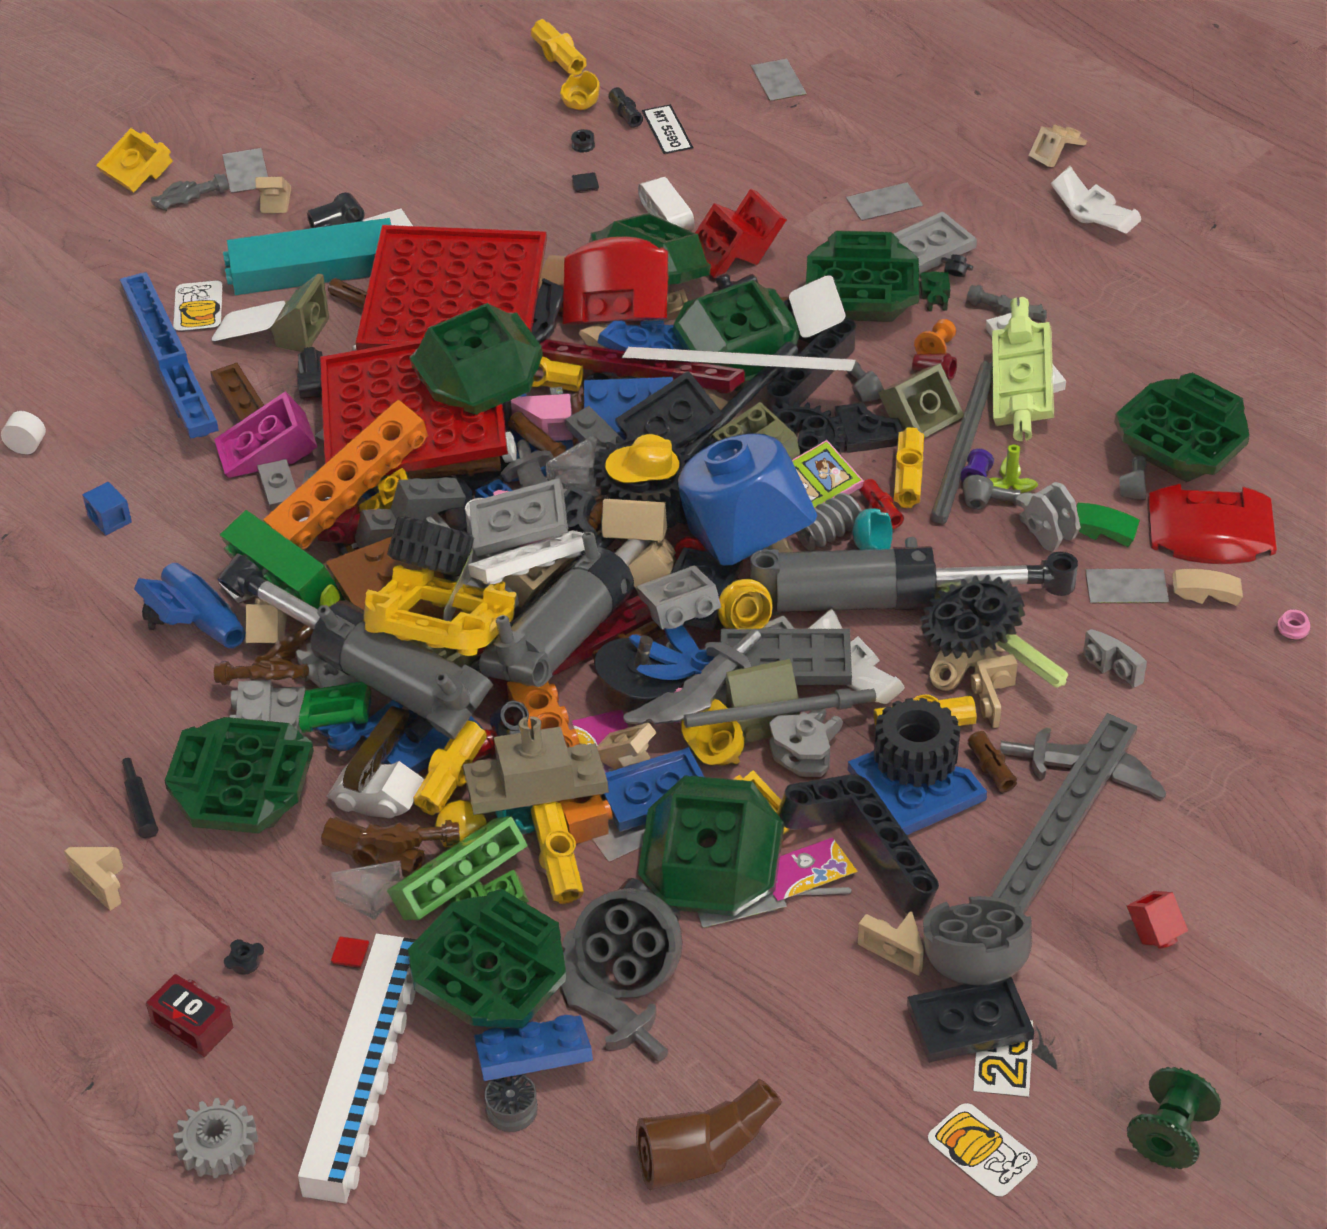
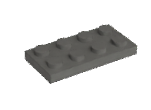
[721,629,852,685]

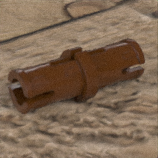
[967,731,1017,793]

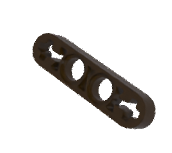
[343,706,409,793]

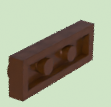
[210,363,264,423]

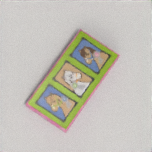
[792,440,863,508]

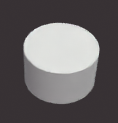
[1,411,46,454]

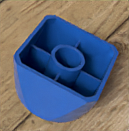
[678,433,818,565]

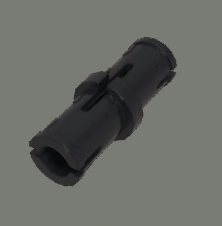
[608,87,643,128]

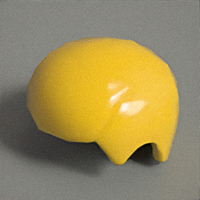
[560,71,600,110]
[435,800,487,848]

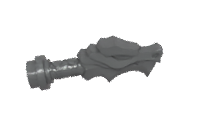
[151,173,229,211]
[966,285,1047,323]

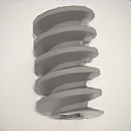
[796,493,862,551]

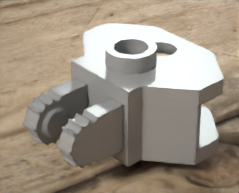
[1016,482,1081,552]
[769,709,843,777]

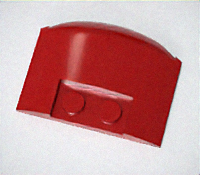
[563,237,668,325]
[1148,484,1277,564]

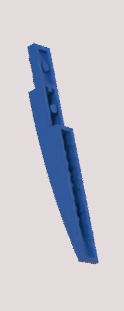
[120,272,219,439]

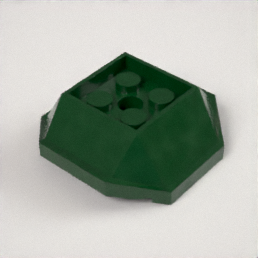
[589,213,711,285]
[806,231,919,322]
[673,280,800,391]
[409,303,543,415]
[1114,372,1250,482]
[164,717,314,834]
[638,775,784,916]
[408,888,566,1029]

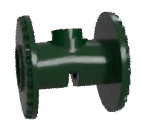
[1127,1067,1221,1169]

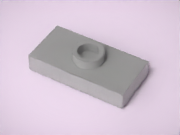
[257,459,296,512]

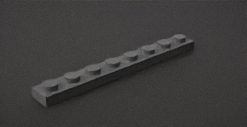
[991,713,1137,914]

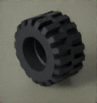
[387,516,474,577]
[874,698,960,787]

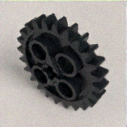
[771,401,846,455]
[593,432,691,507]
[920,575,1025,659]

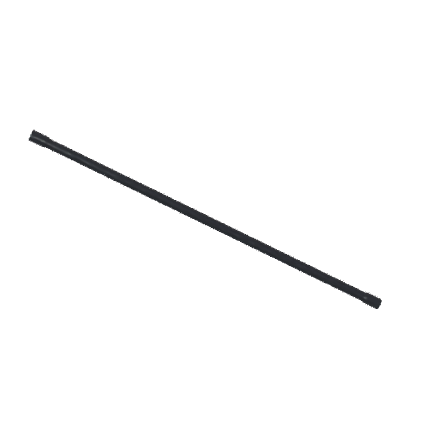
[405,342,799,743]

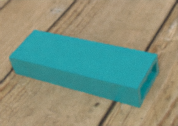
[223,218,392,295]

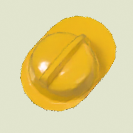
[605,434,679,483]
[681,699,744,766]

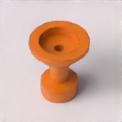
[914,319,956,354]

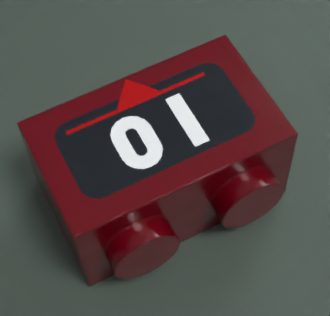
[145,974,234,1057]

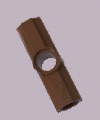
[321,817,425,877]

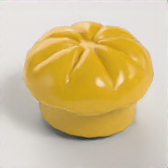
[717,579,772,629]

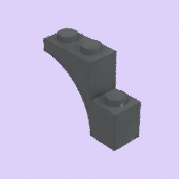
[355,477,466,549]

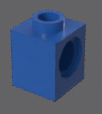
[82,481,132,535]

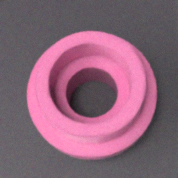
[1277,610,1310,639]

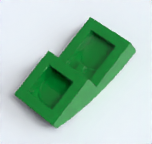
[1076,502,1140,547]

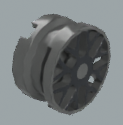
[485,1074,538,1132]

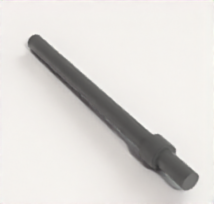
[684,688,876,728]

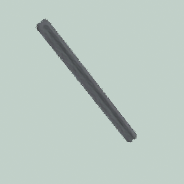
[931,361,993,524]

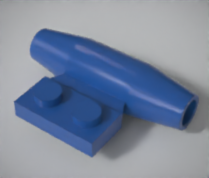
[134,563,246,648]

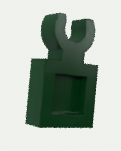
[920,271,951,311]

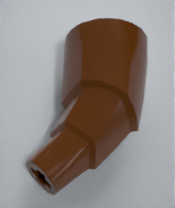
[636,1079,782,1191]

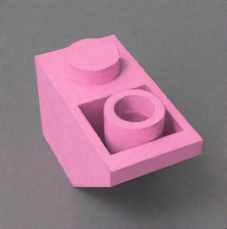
[511,394,573,441]

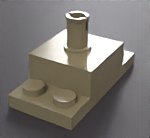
[463,716,609,815]

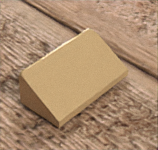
[602,499,667,541]

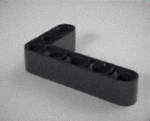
[767,298,856,411]
[777,774,939,917]

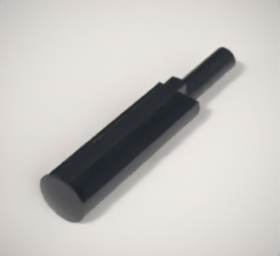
[122,758,159,838]

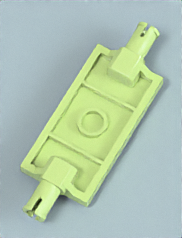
[992,297,1054,441]

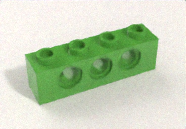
[387,816,528,920]

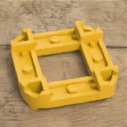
[364,565,516,656]

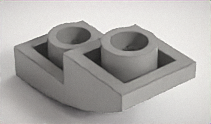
[1083,629,1147,688]

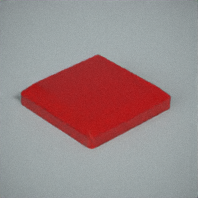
[331,936,370,968]

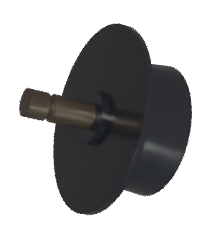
[594,636,684,712]

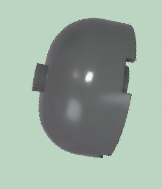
[573,888,683,998]
[923,896,1032,985]

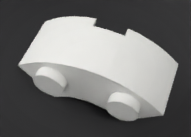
[326,761,424,818]

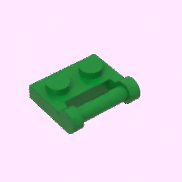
[299,681,371,733]

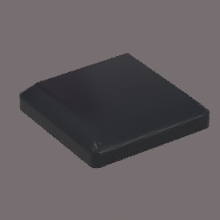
[572,172,599,192]

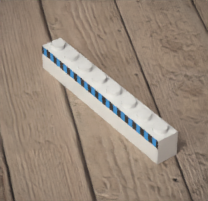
[298,934,417,1203]

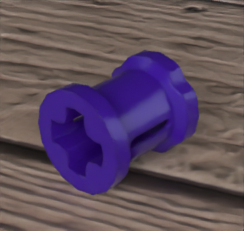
[960,448,994,482]

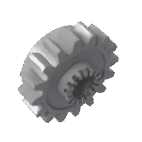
[173,1098,258,1178]

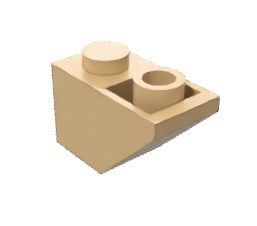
[628,539,676,589]
[246,598,288,643]

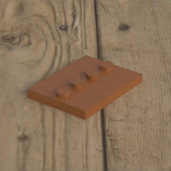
[326,537,463,621]

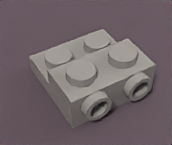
[636,565,721,629]
[230,680,305,737]

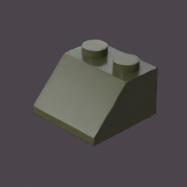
[271,274,329,352]
[878,364,964,438]
[726,659,801,743]

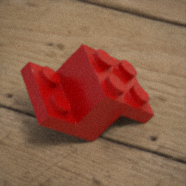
[695,189,787,278]

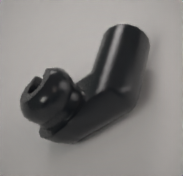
[715,274,758,291]

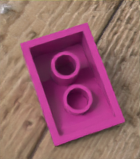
[214,391,318,478]

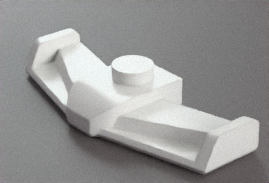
[1051,166,1141,233]
[808,609,905,704]

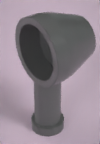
[847,361,884,402]
[1120,455,1147,500]
[963,475,1020,509]

